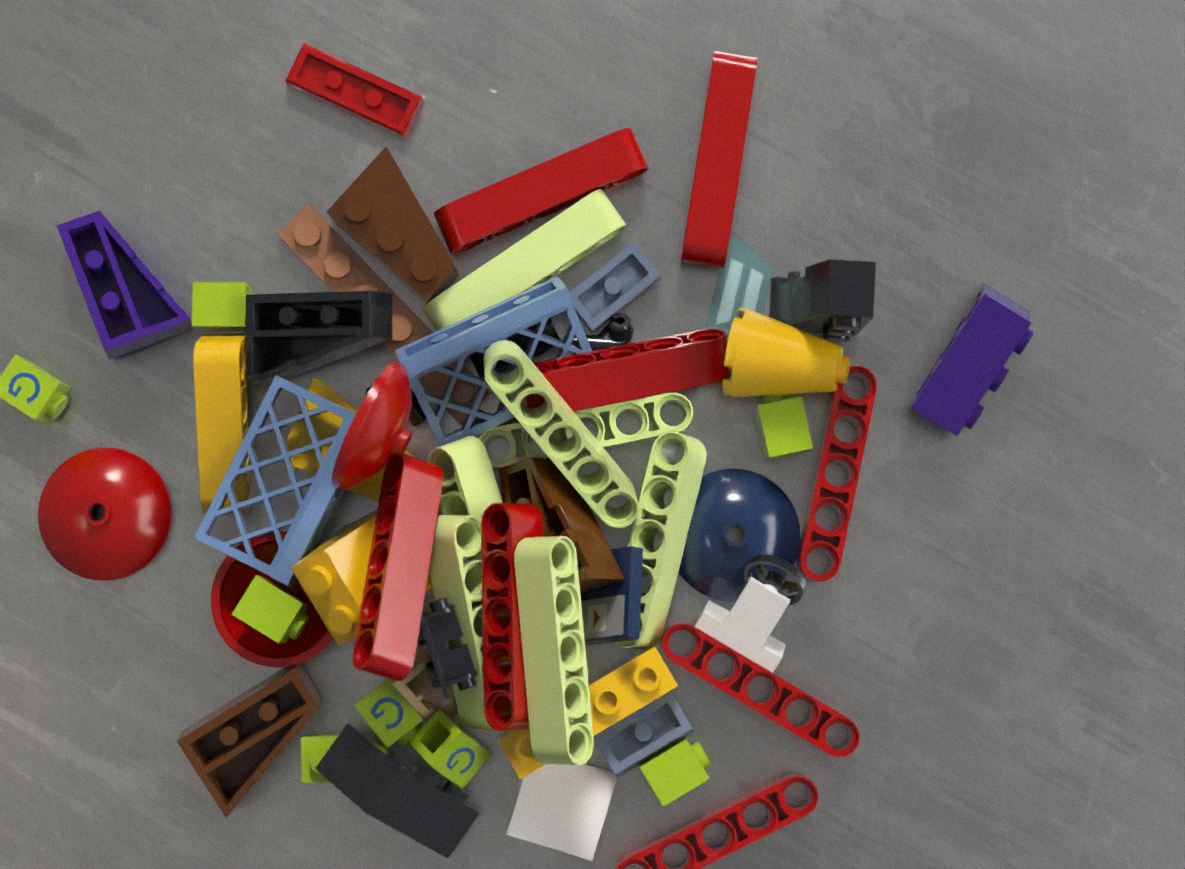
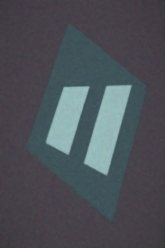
[707,229,774,342]

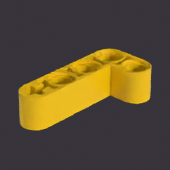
[193,333,251,513]

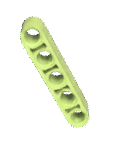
[423,189,627,331]
[484,340,639,528]
[479,393,693,470]
[614,431,707,650]
[428,436,503,522]
[429,515,505,732]
[514,536,594,765]

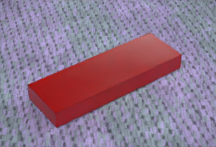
[285,43,424,139]

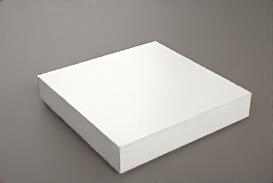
[506,763,617,861]

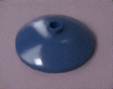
[678,469,800,602]

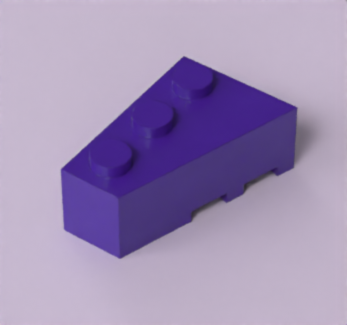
[57,210,194,360]
[911,283,1034,436]

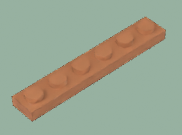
[277,204,492,425]

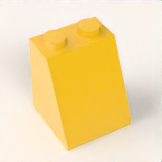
[291,510,432,647]

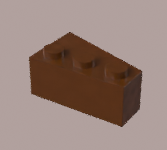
[327,146,459,304]
[498,457,624,594]
[177,664,321,818]

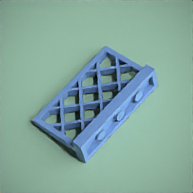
[395,276,592,447]
[194,375,356,587]

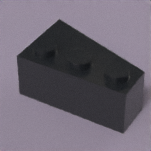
[769,259,876,342]
[246,291,393,386]
[315,723,480,858]

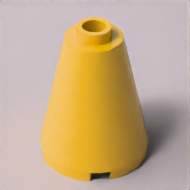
[723,307,850,397]

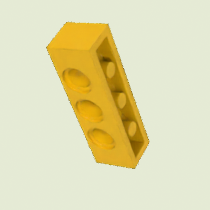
[498,647,678,780]

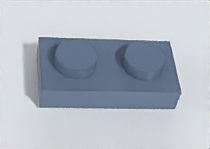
[569,241,661,333]
[593,690,695,778]

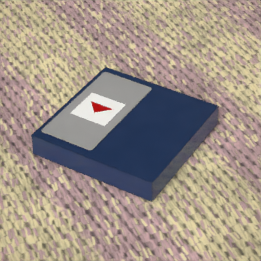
[580,546,643,646]

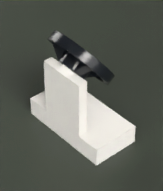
[695,554,806,673]

